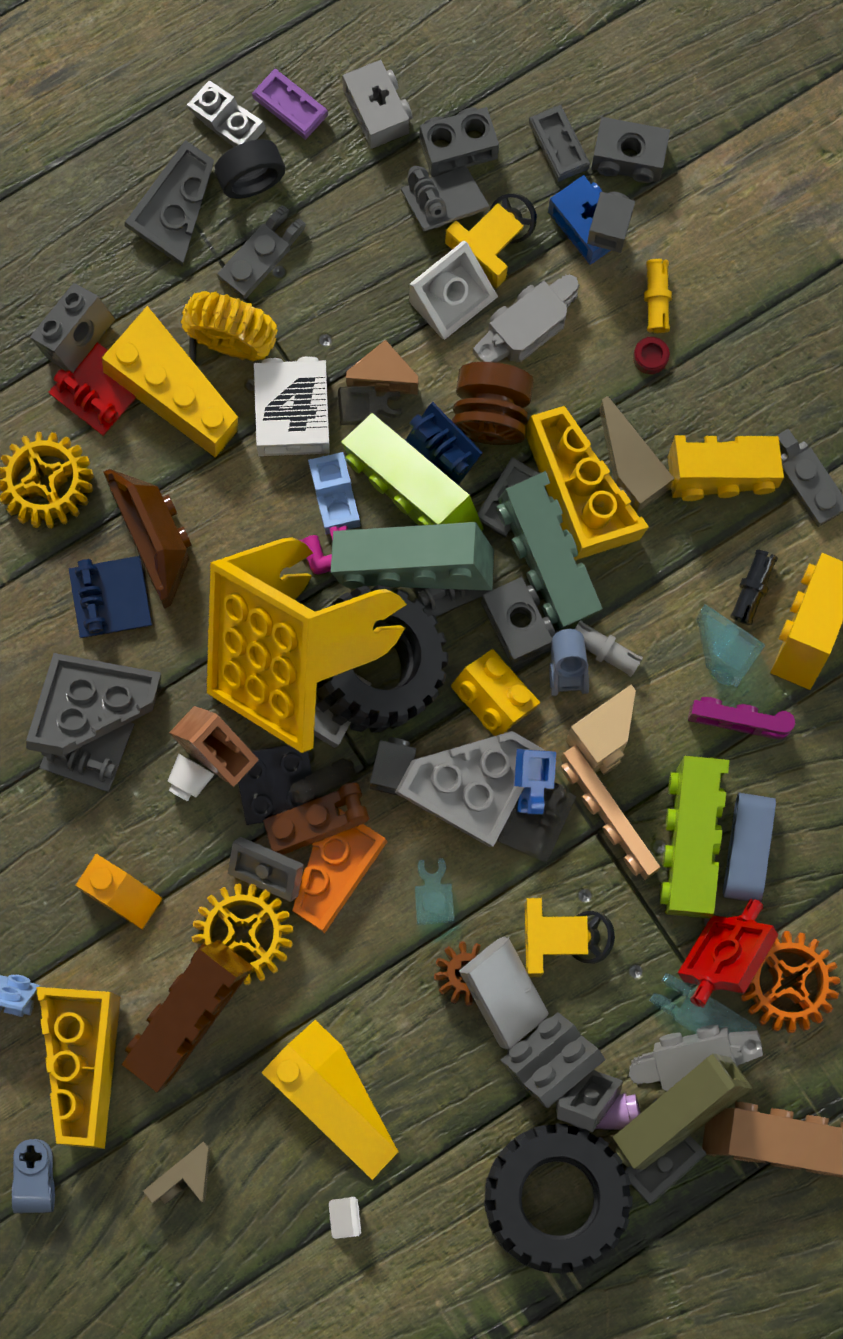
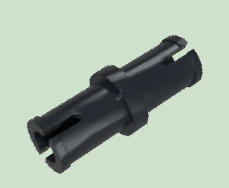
[730,550,778,625]

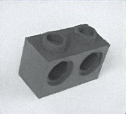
[419,107,499,177]

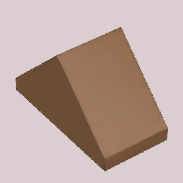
[346,340,418,395]

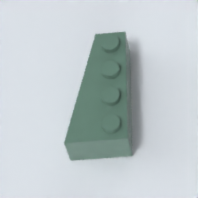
[496,471,603,630]
[331,522,494,591]

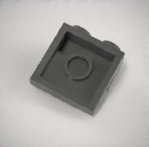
[501,1012,606,1108]

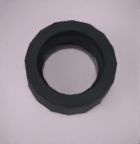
[215,139,285,199]

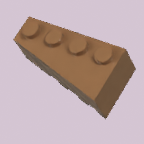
[702,1102,843,1178]

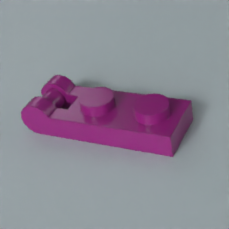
[688,697,795,739]

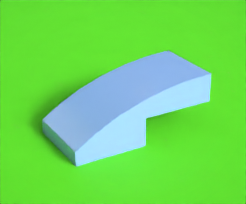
[308,452,361,534]

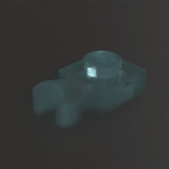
[414,858,455,925]

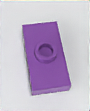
[252,69,328,140]

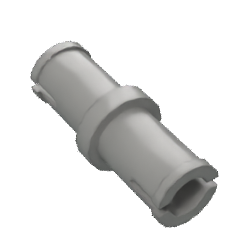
[575,620,643,677]

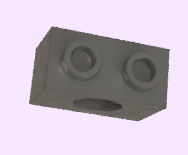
[591,117,670,183]
[30,283,115,372]
[481,577,556,667]

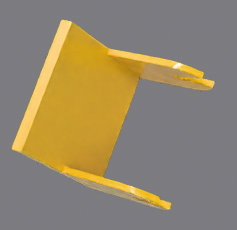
[207,537,407,753]

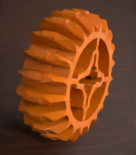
[740,931,840,1033]

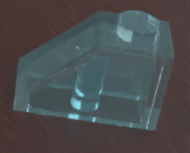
[697,604,765,688]

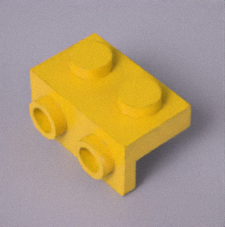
[451,649,541,736]

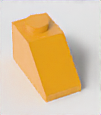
[76,854,163,930]

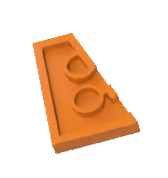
[292,808,387,933]

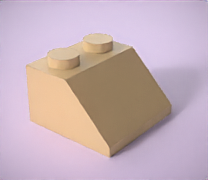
[566,684,636,775]

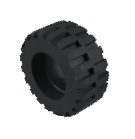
[316,585,448,733]
[484,1123,633,1274]

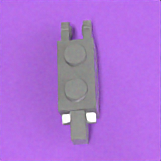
[473,274,580,363]
[628,1024,763,1091]

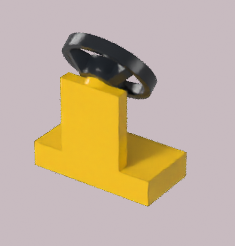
[445,193,537,289]
[525,898,615,977]

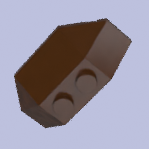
[103,469,192,609]

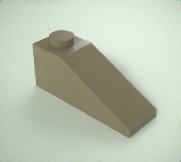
[599,396,674,513]

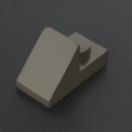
[143,1142,211,1204]

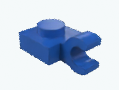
[514,749,556,814]

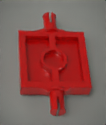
[678,899,778,1008]

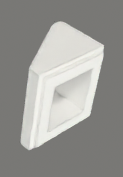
[329,1197,361,1239]

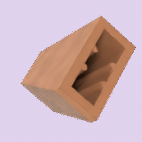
[169,706,259,787]

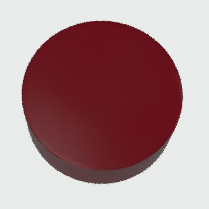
[633,337,670,374]

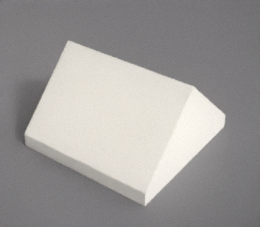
[409,241,498,340]

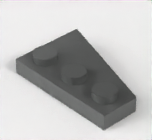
[124,140,214,266]

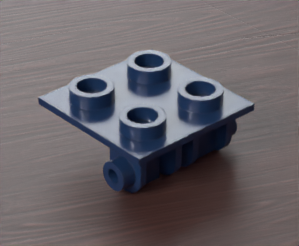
[405,402,482,486]
[68,556,152,638]

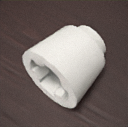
[168,754,215,801]

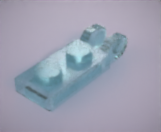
[650,973,758,1034]

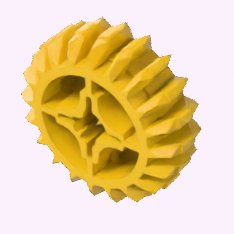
[181,291,278,361]
[0,431,94,529]
[192,883,293,985]

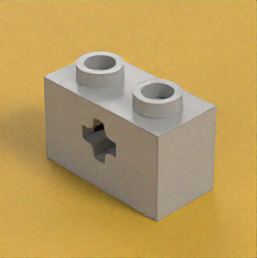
[343,60,413,149]

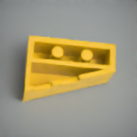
[667,435,784,501]
[770,553,843,690]

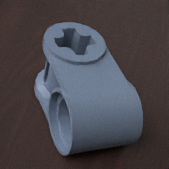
[549,629,589,696]
[12,1139,55,1214]

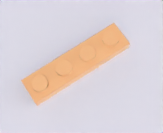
[560,745,660,880]

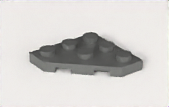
[26,653,161,756]

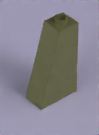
[612,1054,753,1170]

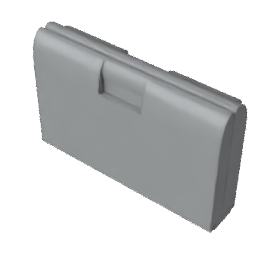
[459,937,549,1049]

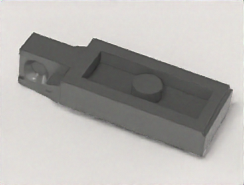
[776,429,843,527]

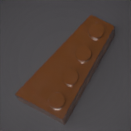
[122,940,254,1093]

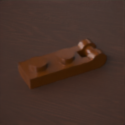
[263,783,369,855]

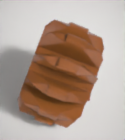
[434,941,481,1006]

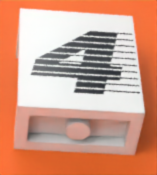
[254,357,330,456]

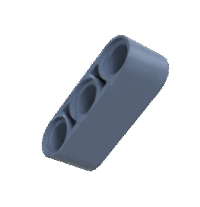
[723,792,776,902]

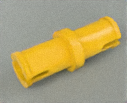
[644,259,672,334]

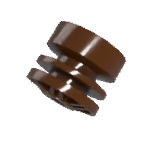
[452,362,534,445]

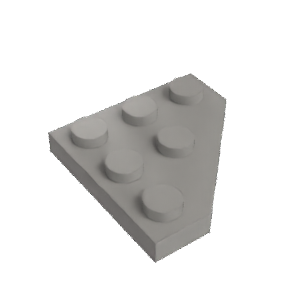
[395,731,544,847]

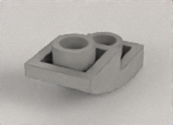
[187,81,266,147]

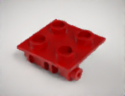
[48,342,136,436]

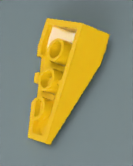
[261,1020,398,1180]

